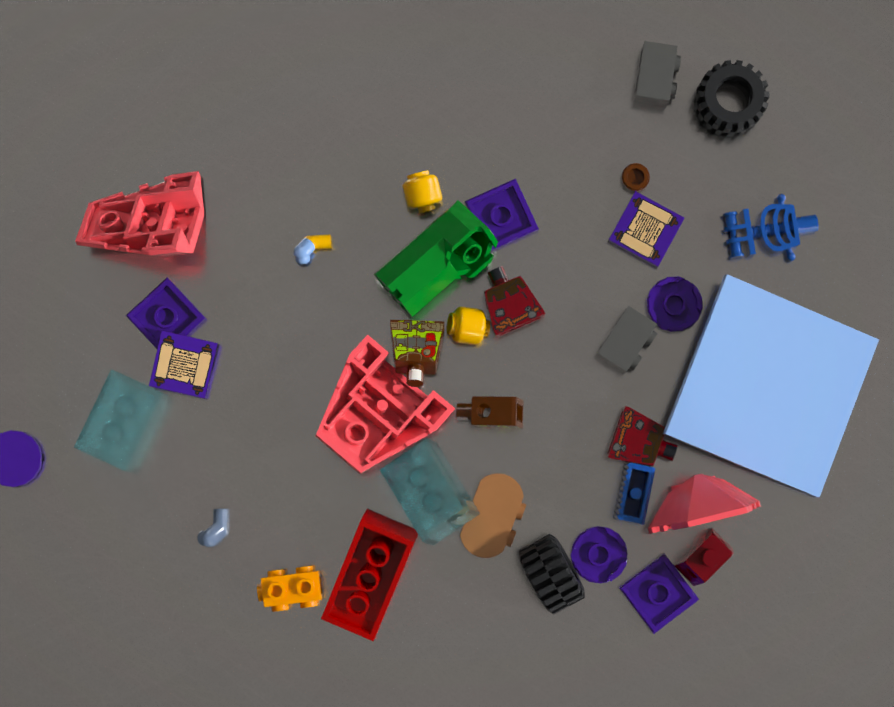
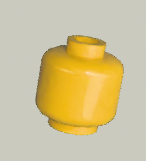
[402,171,442,214]
[447,307,490,345]

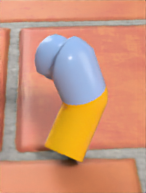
[293,234,331,264]

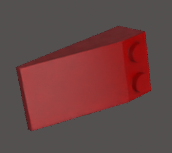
[321,509,420,641]

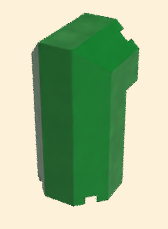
[373,200,498,317]

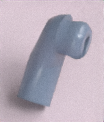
[197,509,228,547]

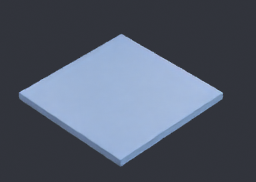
[663,274,879,498]

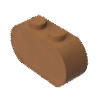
[460,473,526,558]

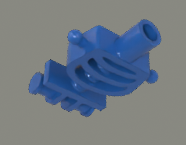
[723,194,819,261]

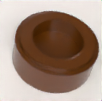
[621,163,650,193]

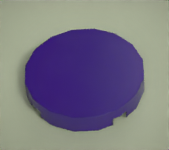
[646,276,703,333]
[0,430,43,487]
[570,526,628,584]

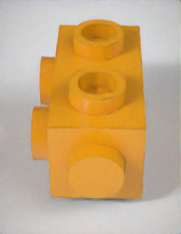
[257,566,324,612]

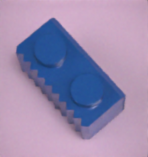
[614,462,656,525]

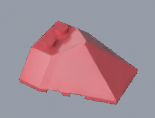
[75,171,204,256]
[315,335,455,474]
[644,474,761,534]

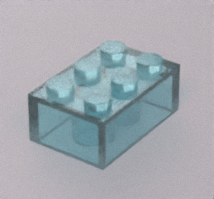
[74,369,168,472]
[380,438,480,545]

